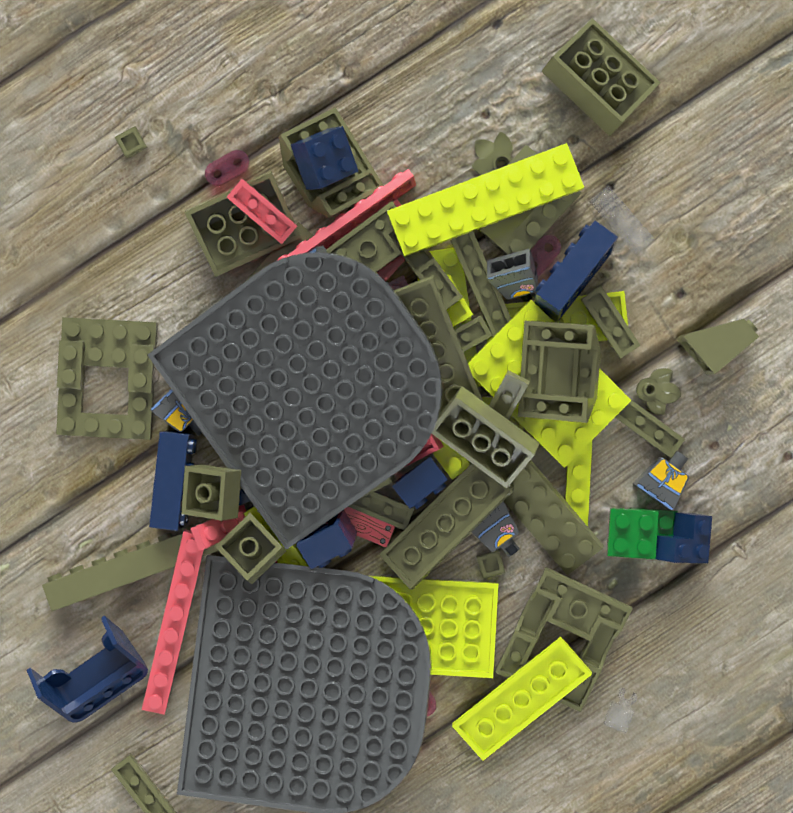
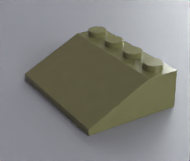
[541,18,660,136]
[478,145,582,255]
[184,170,302,277]

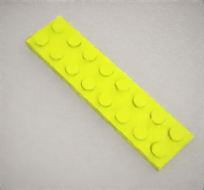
[387,143,584,257]

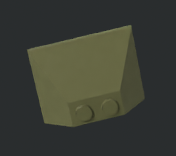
[279,107,384,218]
[518,321,601,423]

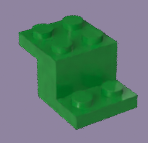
[607,507,678,559]

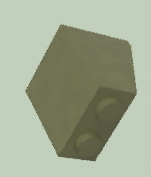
[677,319,759,375]

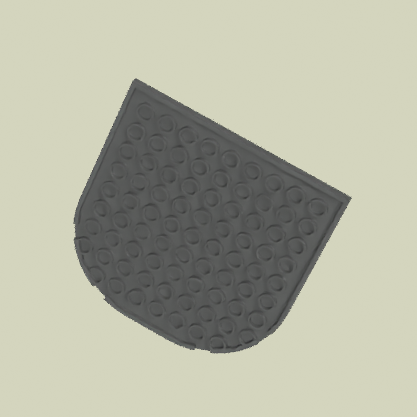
[148,252,442,550]
[177,555,432,813]

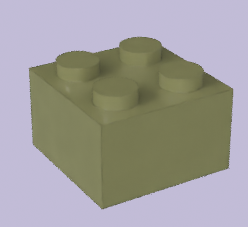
[182,464,241,521]
[215,513,286,584]

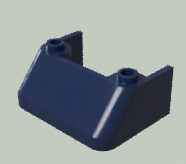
[26,615,148,723]

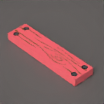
[344,507,395,547]

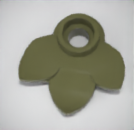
[472,132,513,175]
[636,368,681,415]

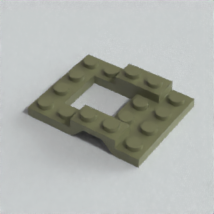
[326,201,463,309]
[56,317,158,440]
[495,567,632,712]

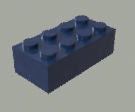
[534,220,618,323]
[149,431,198,531]

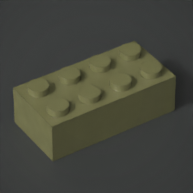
[432,386,539,488]

